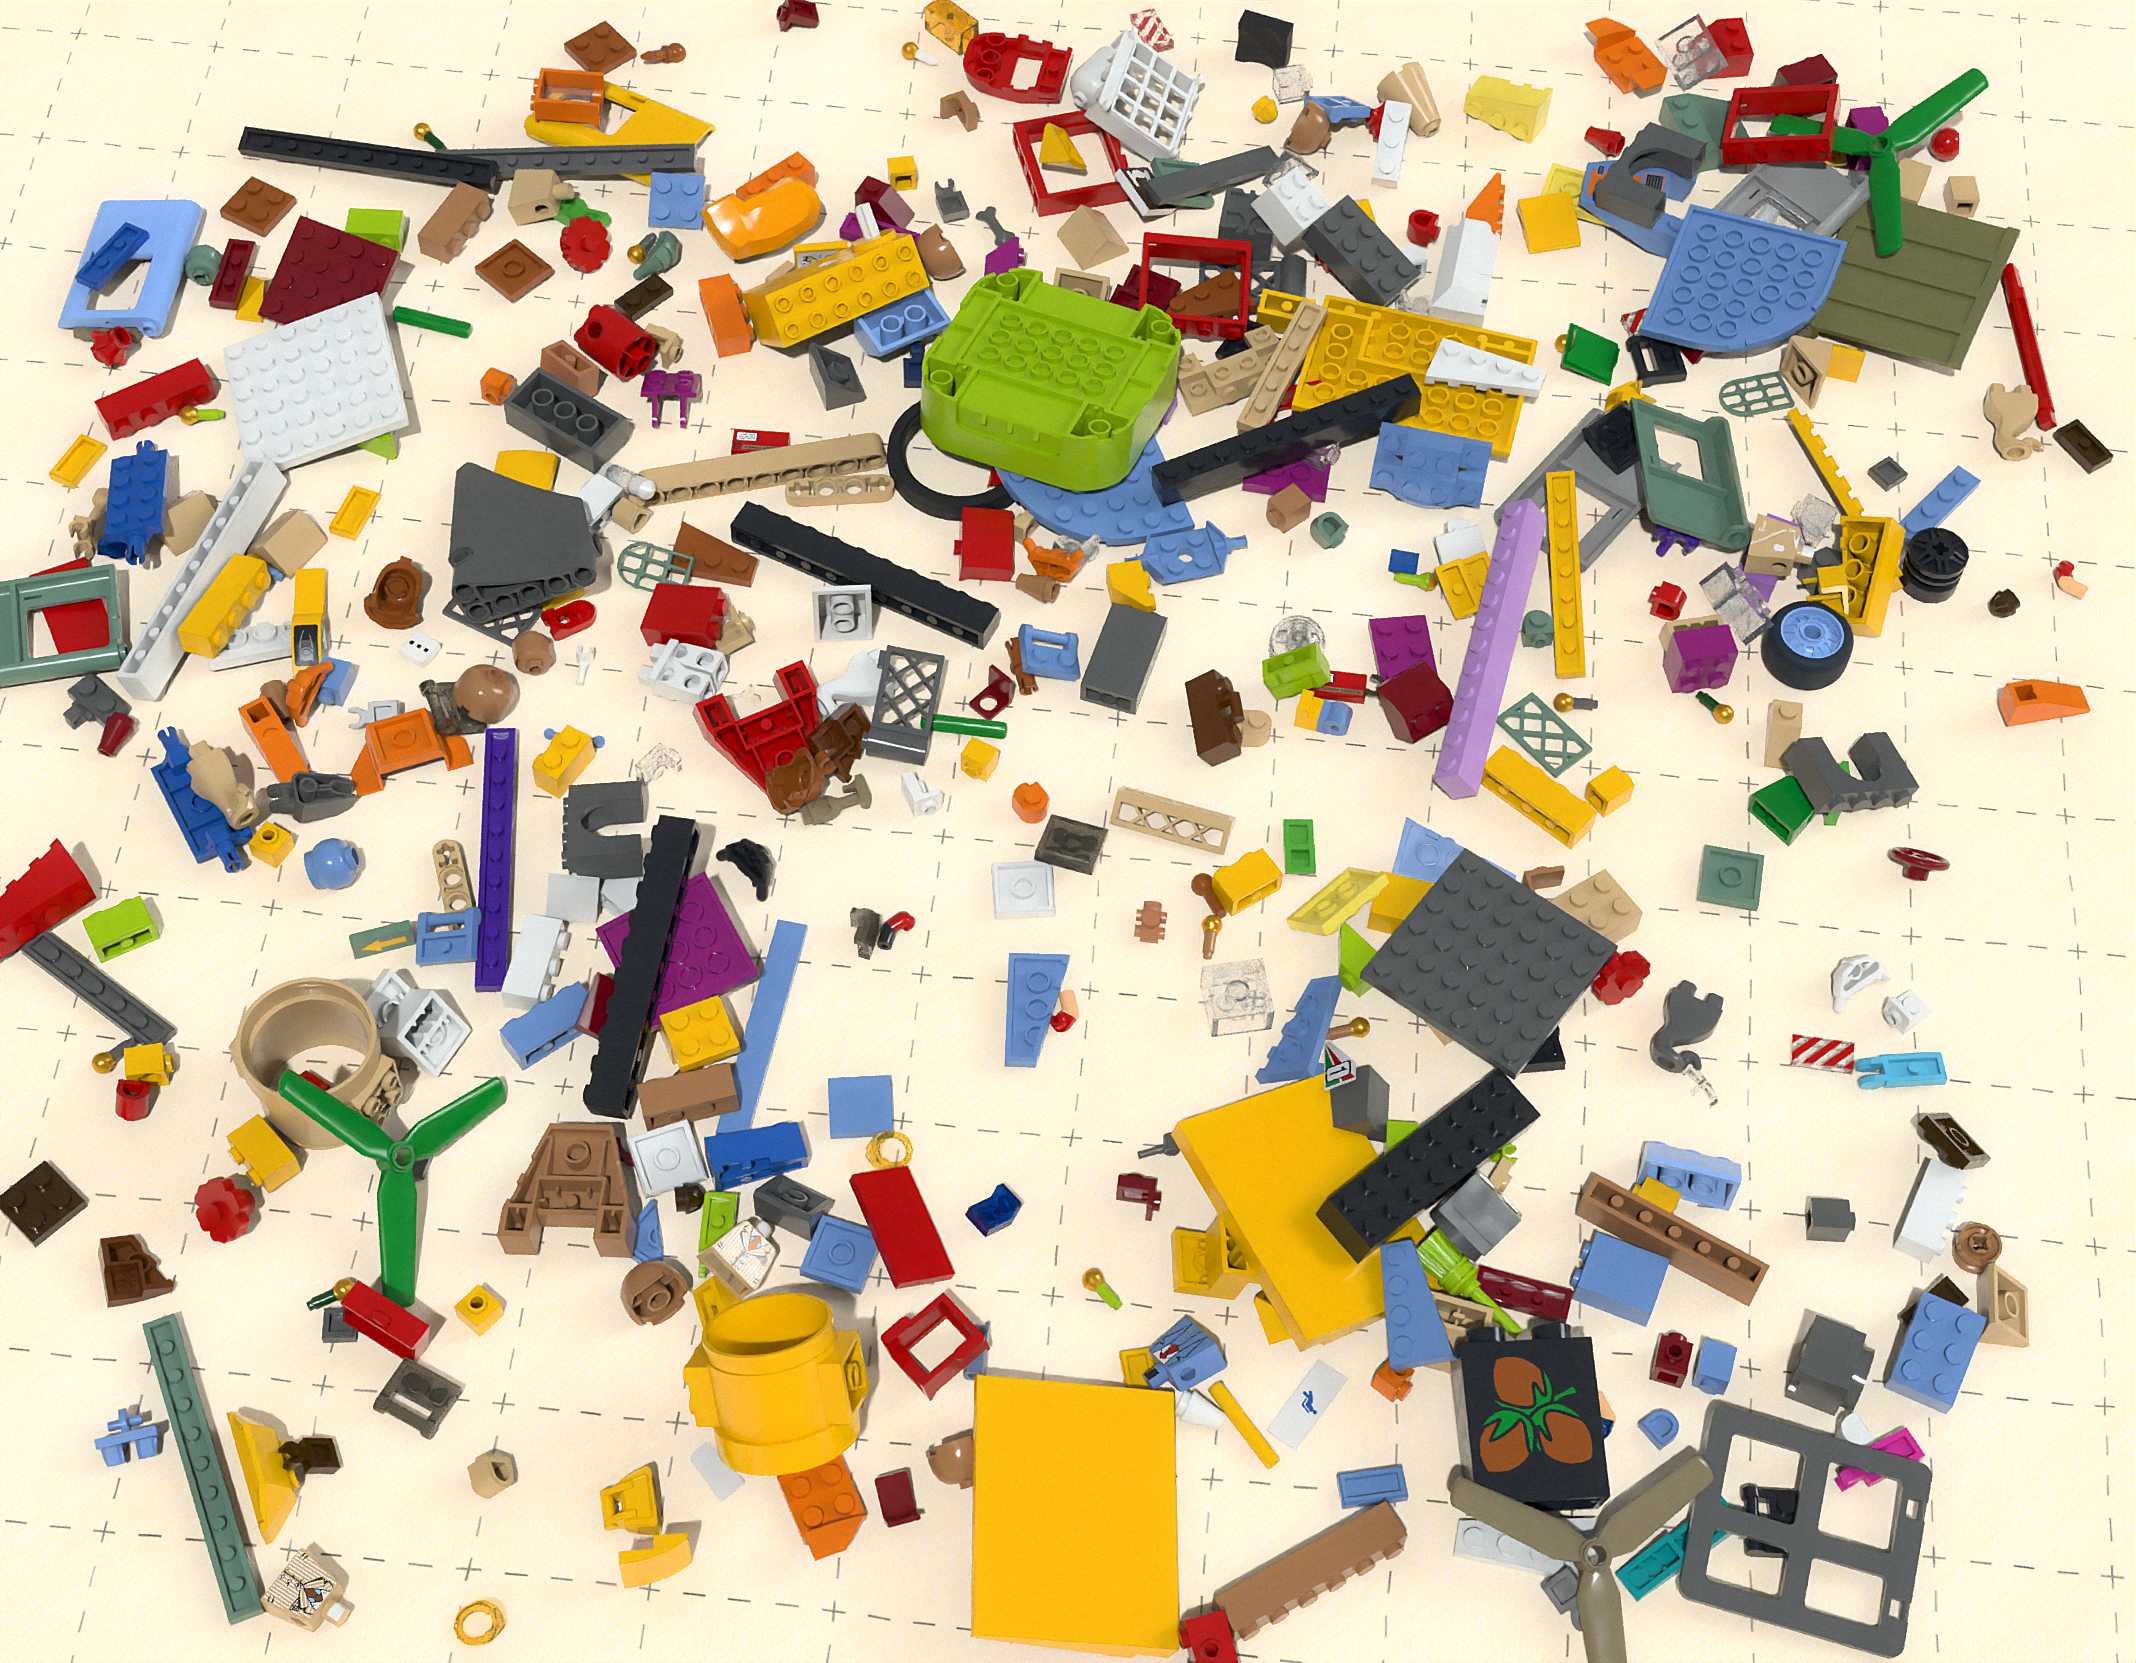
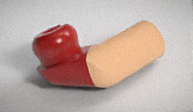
[2054,560,2089,600]
[1050,990,1079,1032]

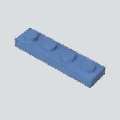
[1899,465,1981,547]

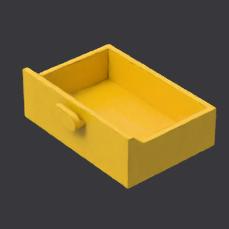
[1367,871,1435,934]

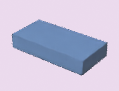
[1336,1465,1409,1509]

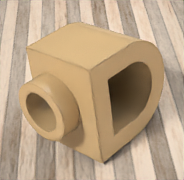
[612,493,652,534]
[1235,710,1272,747]
[467,1453,514,1499]

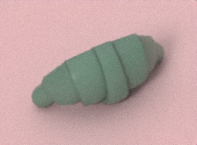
[633,230,679,280]

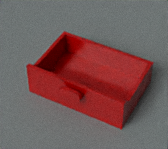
[953,507,1013,582]
[340,1280,430,1367]

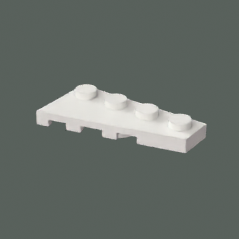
[1424,338,1547,397]
[208,620,328,671]
[1452,1518,1597,1578]

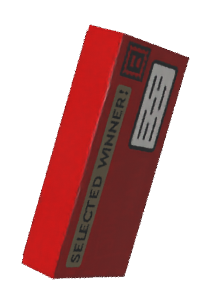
[731,429,790,455]
[1308,670,1367,704]

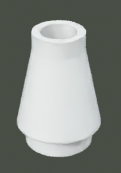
[1174,1390,1225,1431]

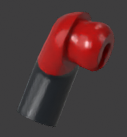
[877,911,915,950]

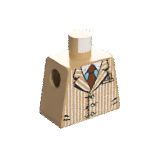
[696,1220,776,1300]
[260,1547,350,1632]

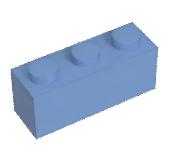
[499,981,587,1071]

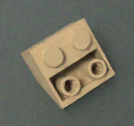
[1424,1291,1494,1374]

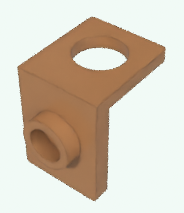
[1521,865,1565,893]

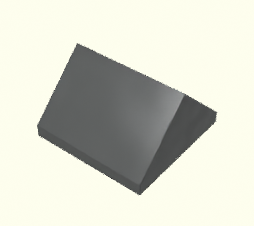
[808,342,867,411]
[1330,1065,1390,1143]
[753,1174,835,1242]

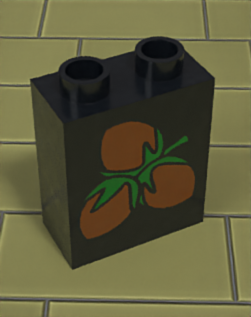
[1450,1323,1611,1516]

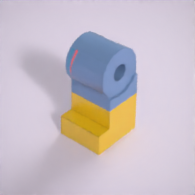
[1294,689,1353,736]

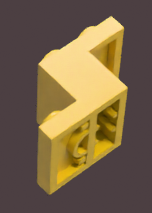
[658,995,741,1073]
[1171,1215,1259,1300]

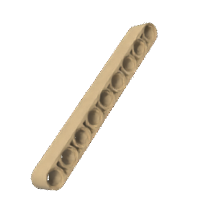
[636,433,887,507]

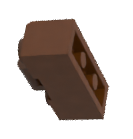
[1185,669,1244,767]

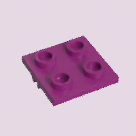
[640,370,701,428]

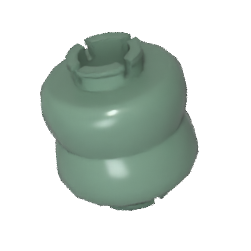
[185,244,222,285]

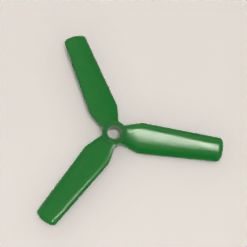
[1769,68,1989,255]
[278,1069,506,1308]

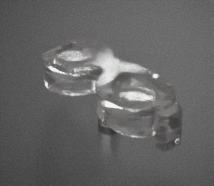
[1681,1066,1718,1109]

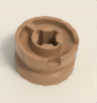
[1952,1223,2003,1275]

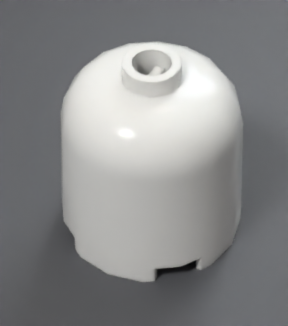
[1070,46,1136,110]

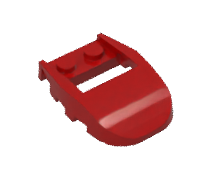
[963,32,1073,103]

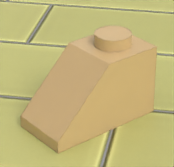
[1764,699,1803,771]

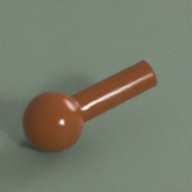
[1191,873,1226,919]

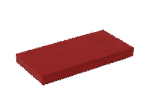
[29,557,110,654]
[848,1166,955,1290]

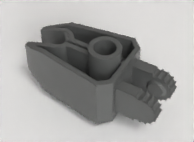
[266,772,355,823]

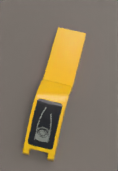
[291,568,326,679]

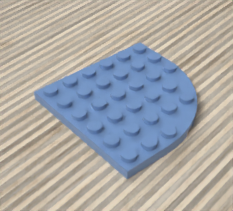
[1640,204,1848,352]
[995,434,1195,545]

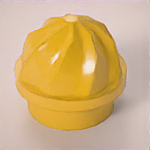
[1251,95,1278,123]

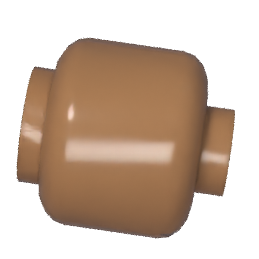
[512,630,552,675]

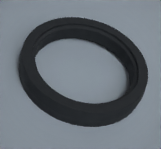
[887,400,1015,521]

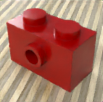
[1177,1610,1239,1663]

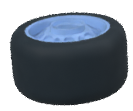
[1762,601,1854,690]

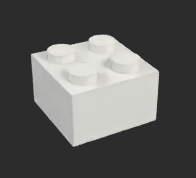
[1250,166,1331,246]

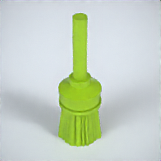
[1417,1228,1523,1340]

